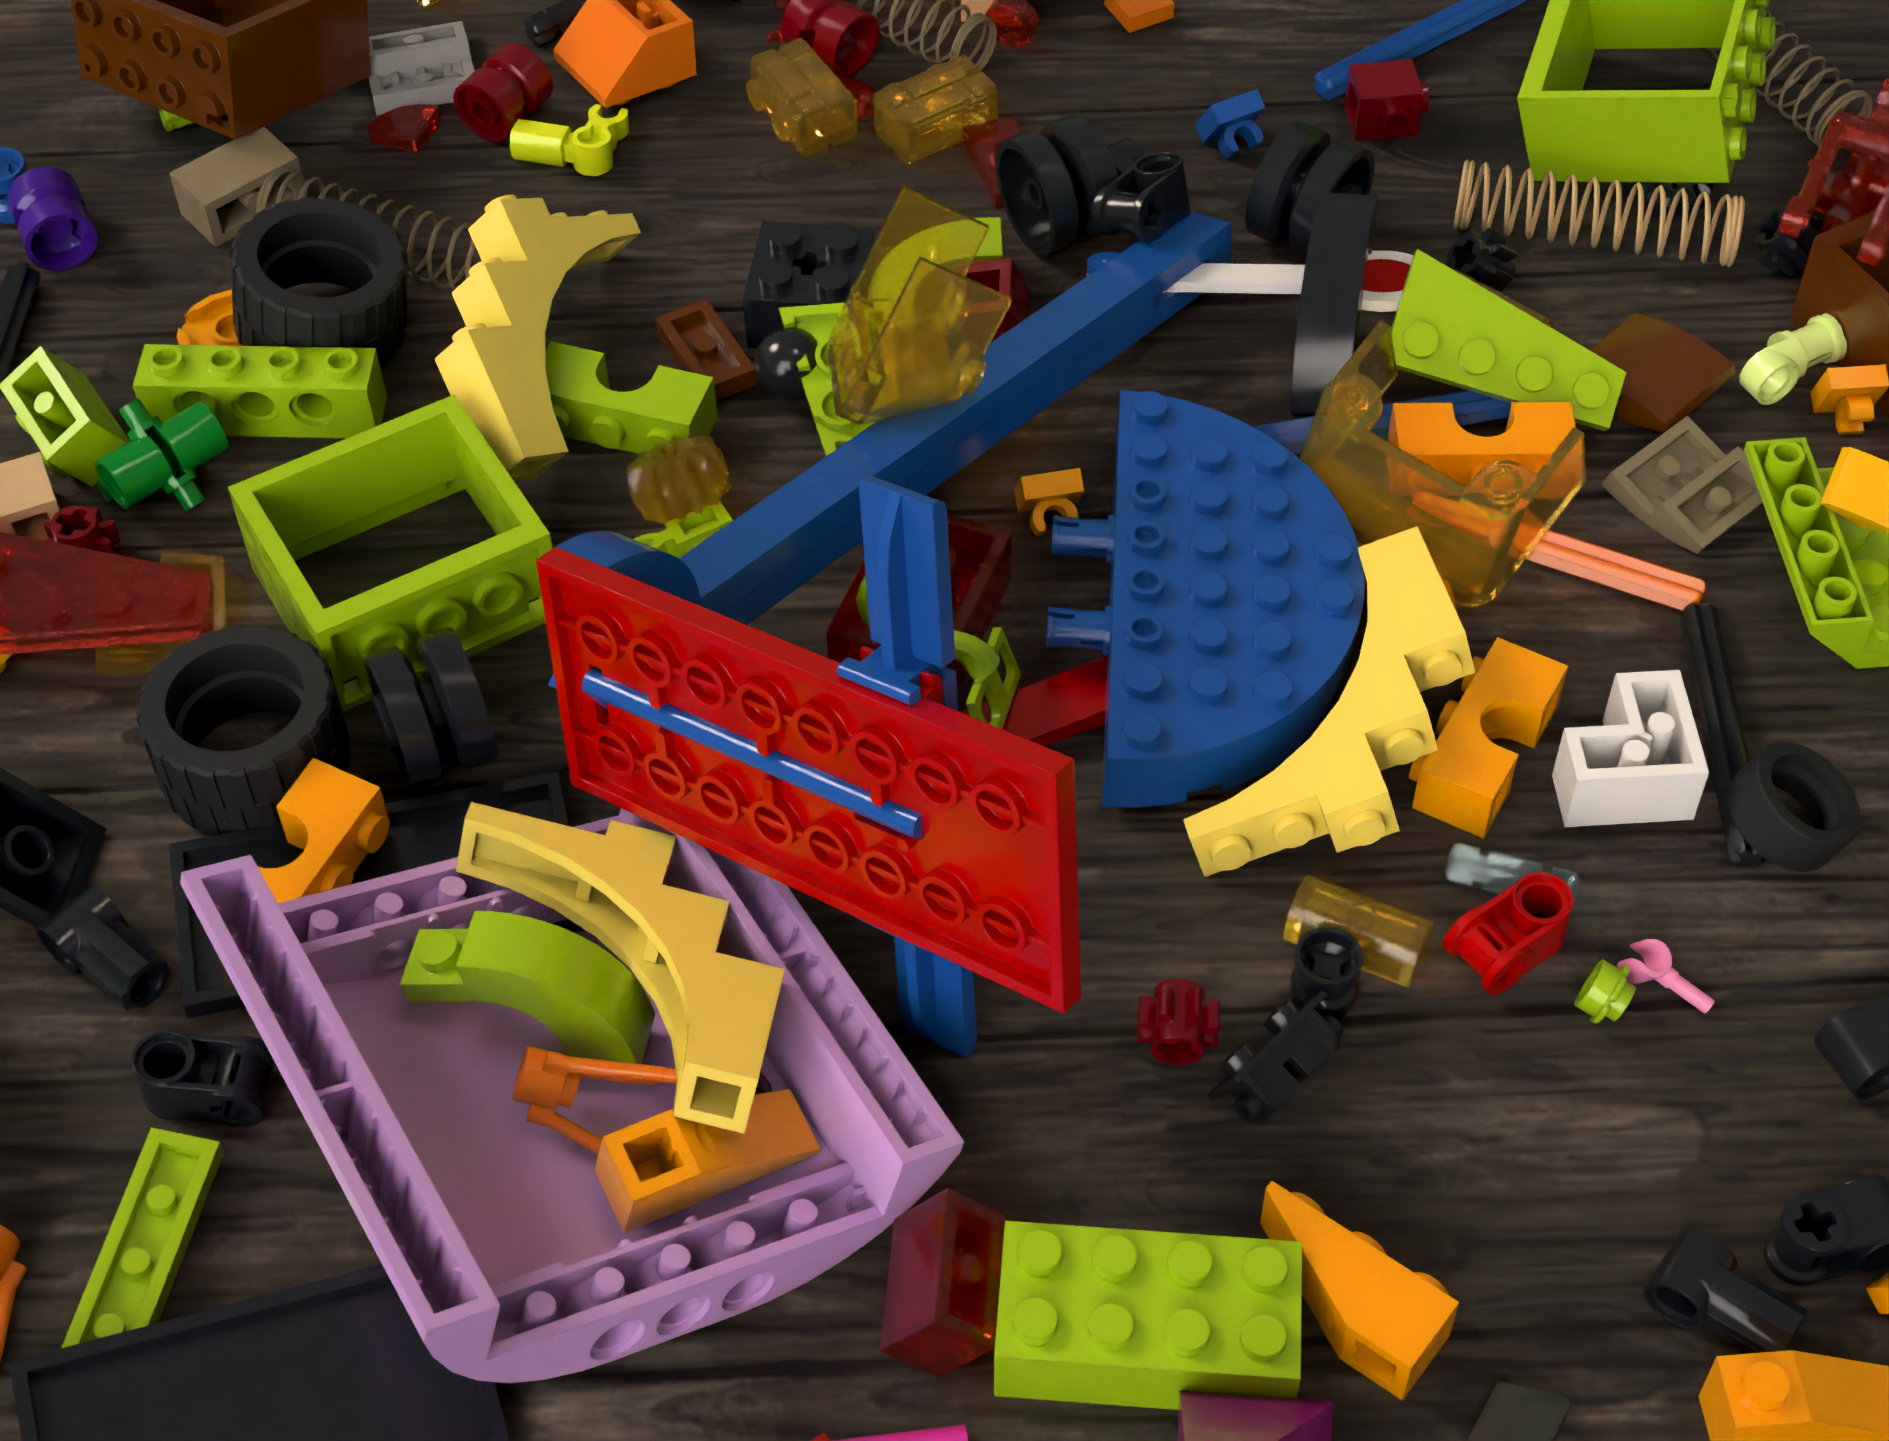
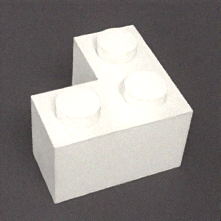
[1552,670,1709,827]

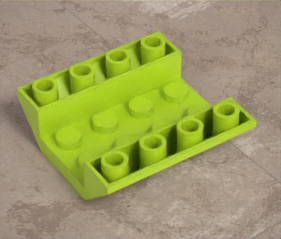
[1744,437,1889,669]

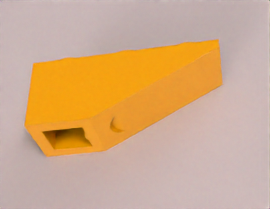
[594,1088,821,1233]
[1260,1181,1459,1401]

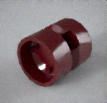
[781,0,880,77]
[453,43,553,142]

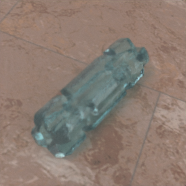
[1446,843,1579,899]

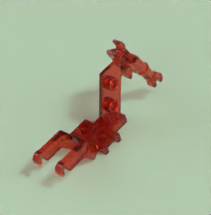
[1778,78,1889,266]

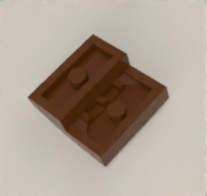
[1590,313,1736,433]

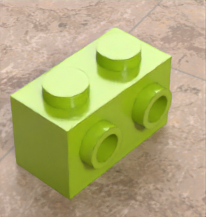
[0,346,129,487]

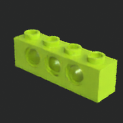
[133,344,387,438]

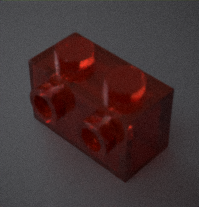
[880,1188,1005,1377]

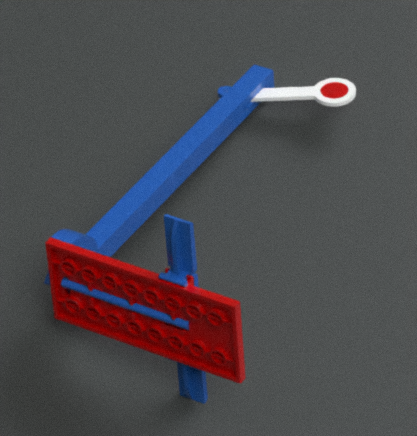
[536,211,1413,1058]

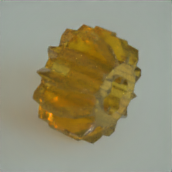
[626,433,731,524]

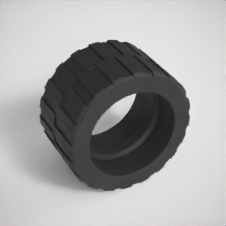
[230,197,408,365]
[136,624,352,835]

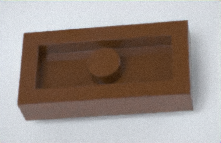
[655,299,758,401]

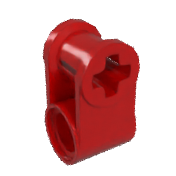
[1442,872,1574,996]

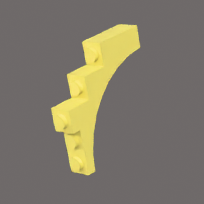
[435,194,641,482]
[1183,526,1475,877]
[456,802,785,1134]

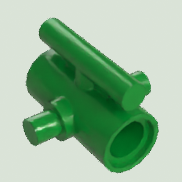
[95,398,229,512]

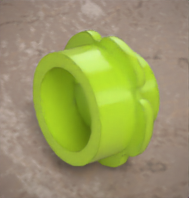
[1574,959,1636,1024]

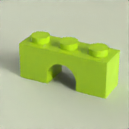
[545,341,718,466]

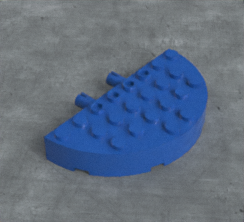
[1046,390,1365,807]

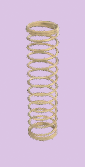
[1453,159,1745,267]

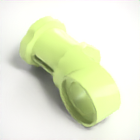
[1739,313,1847,405]

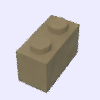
[169,127,302,247]

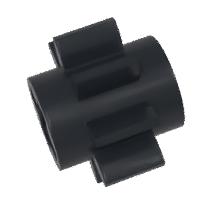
[1754,204,1824,277]
[1447,227,1518,295]

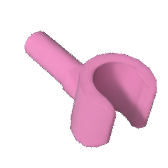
[1617,939,1715,1014]

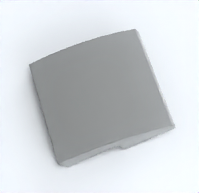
[368,21,475,116]

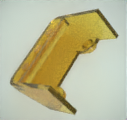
[827,186,1012,425]
[1300,320,1586,607]

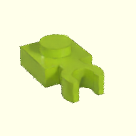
[633,499,733,558]

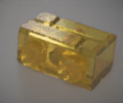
[746,38,857,157]
[873,54,998,165]

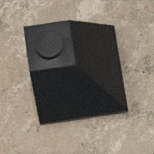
[0,768,107,927]

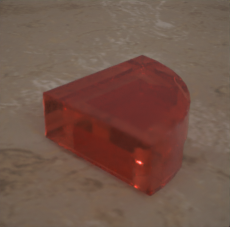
[367,104,441,154]

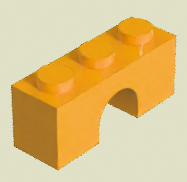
[1387,402,1581,496]
[1409,637,1568,839]
[257,758,390,903]

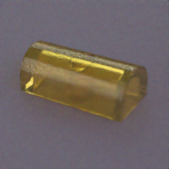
[1283,874,1435,988]

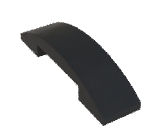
[1291,192,1379,417]

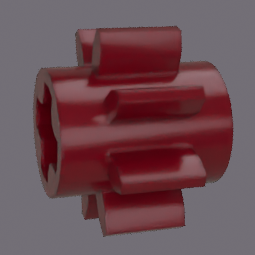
[39,505,121,579]
[1136,978,1220,1065]

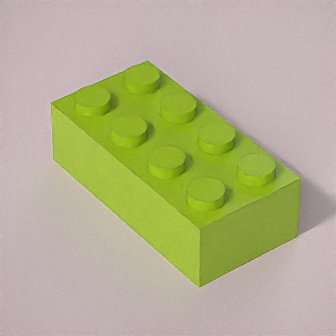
[994,1221,1302,1410]

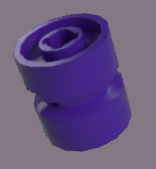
[7,167,98,271]

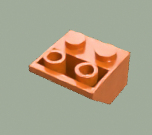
[553,0,697,108]

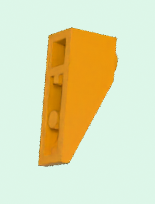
[1699,1350,1889,1441]

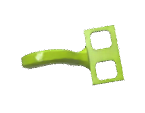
[856,576,1021,729]

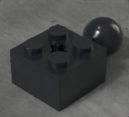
[743,220,875,401]

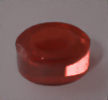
[985,0,1039,46]

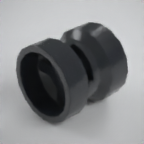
[1289,927,1364,1019]

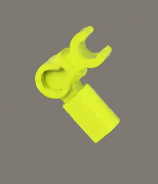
[510,104,629,176]

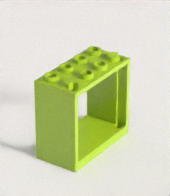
[1517,0,1776,183]
[228,395,553,712]

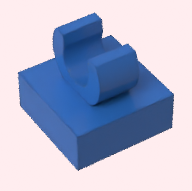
[1194,89,1266,159]

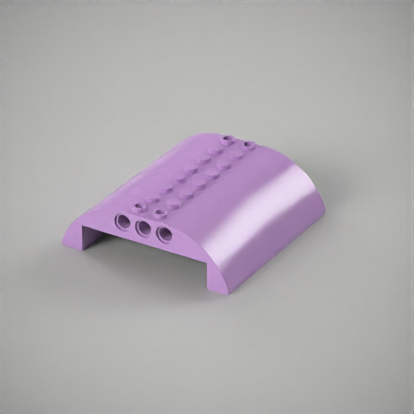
[180,808,964,1383]

